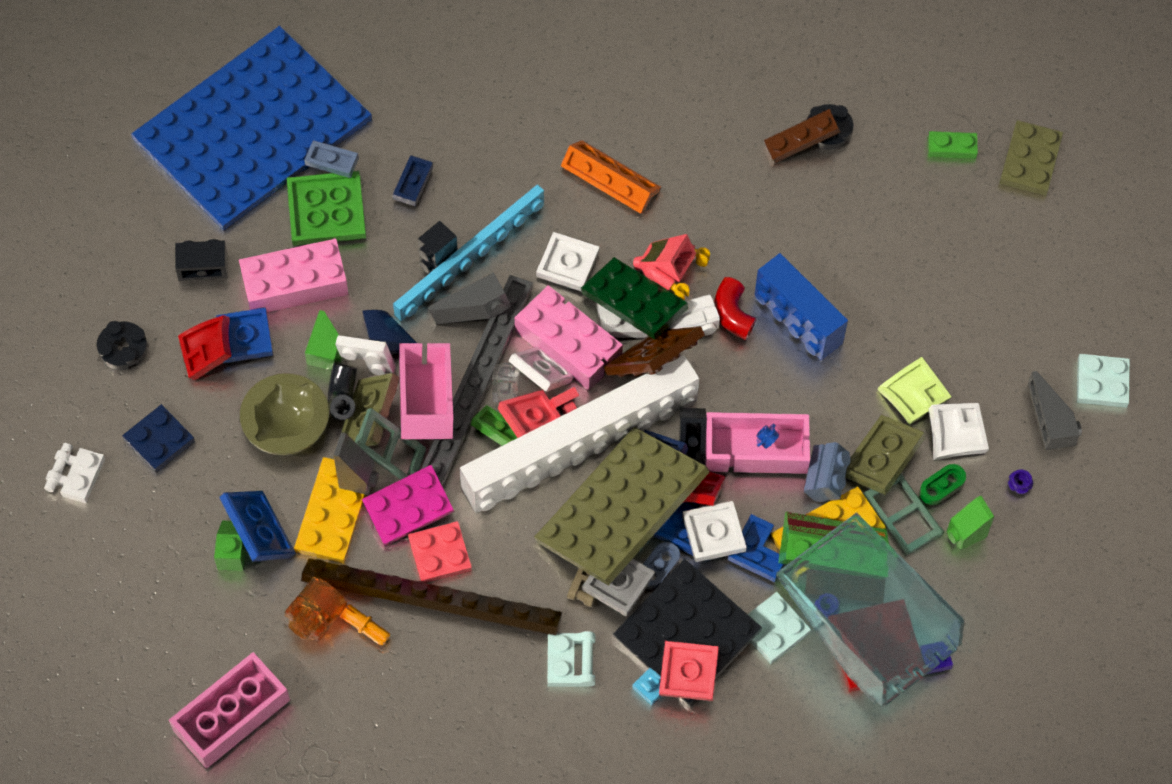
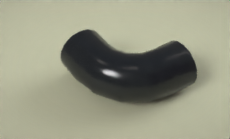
[328,363,357,420]

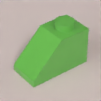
[305,310,344,370]
[947,496,994,550]
[214,520,246,571]

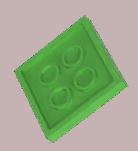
[287,171,366,246]

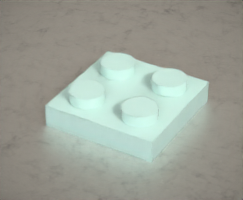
[1077,354,1130,408]
[748,592,811,664]

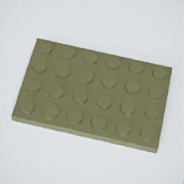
[534,427,709,586]

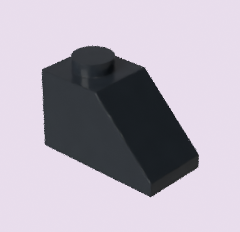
[679,408,707,465]

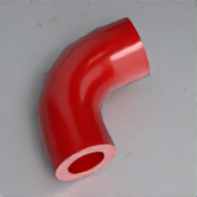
[714,277,757,340]

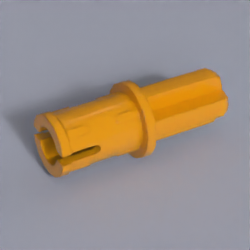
[340,604,390,645]

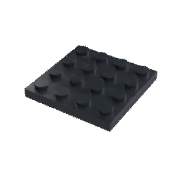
[613,559,762,706]

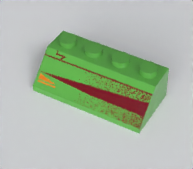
[778,511,890,580]

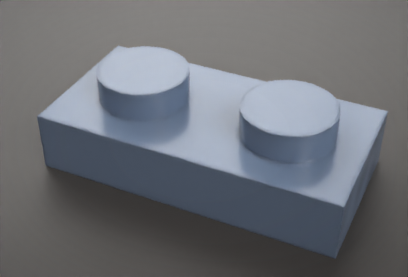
[304,140,359,178]

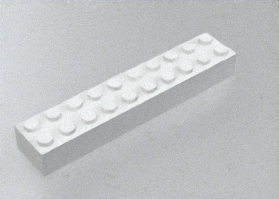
[460,355,700,513]

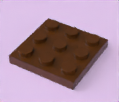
[604,326,705,377]

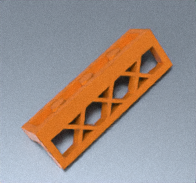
[561,140,662,214]

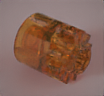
[284,577,348,641]

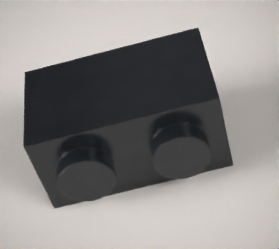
[418,220,458,273]
[175,239,228,281]

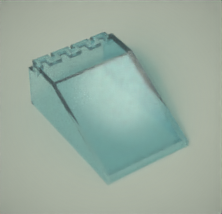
[776,512,964,707]

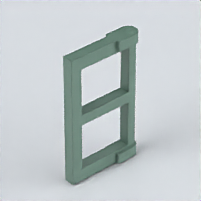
[355,408,426,480]
[863,473,945,556]

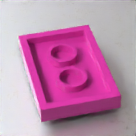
[362,465,455,546]

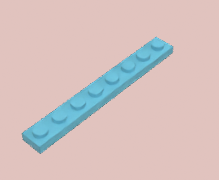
[393,184,544,321]

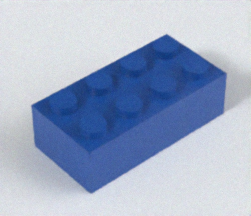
[754,253,848,361]

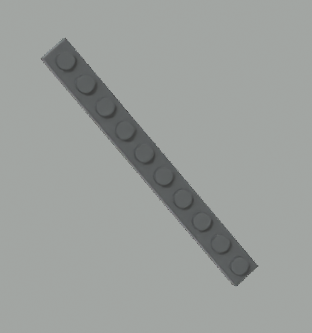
[421,275,533,487]

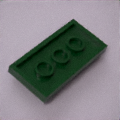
[581,257,688,340]

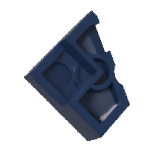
[362,310,417,355]

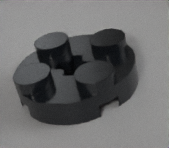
[806,104,854,150]
[97,321,148,370]

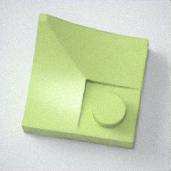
[877,357,952,424]

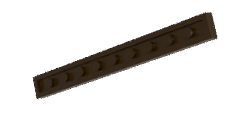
[301,558,562,636]

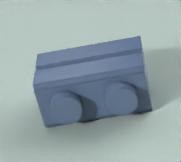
[804,442,850,502]

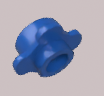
[756,424,780,449]

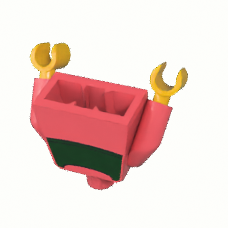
[633,234,710,301]

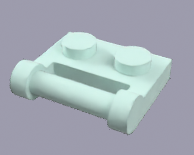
[547,631,595,687]

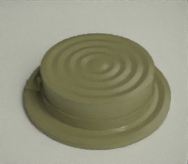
[240,373,329,456]

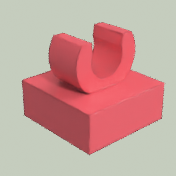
[550,387,579,415]

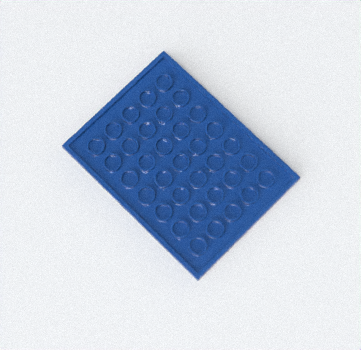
[131,26,372,231]

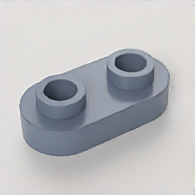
[643,542,680,589]

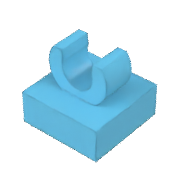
[632,668,661,706]

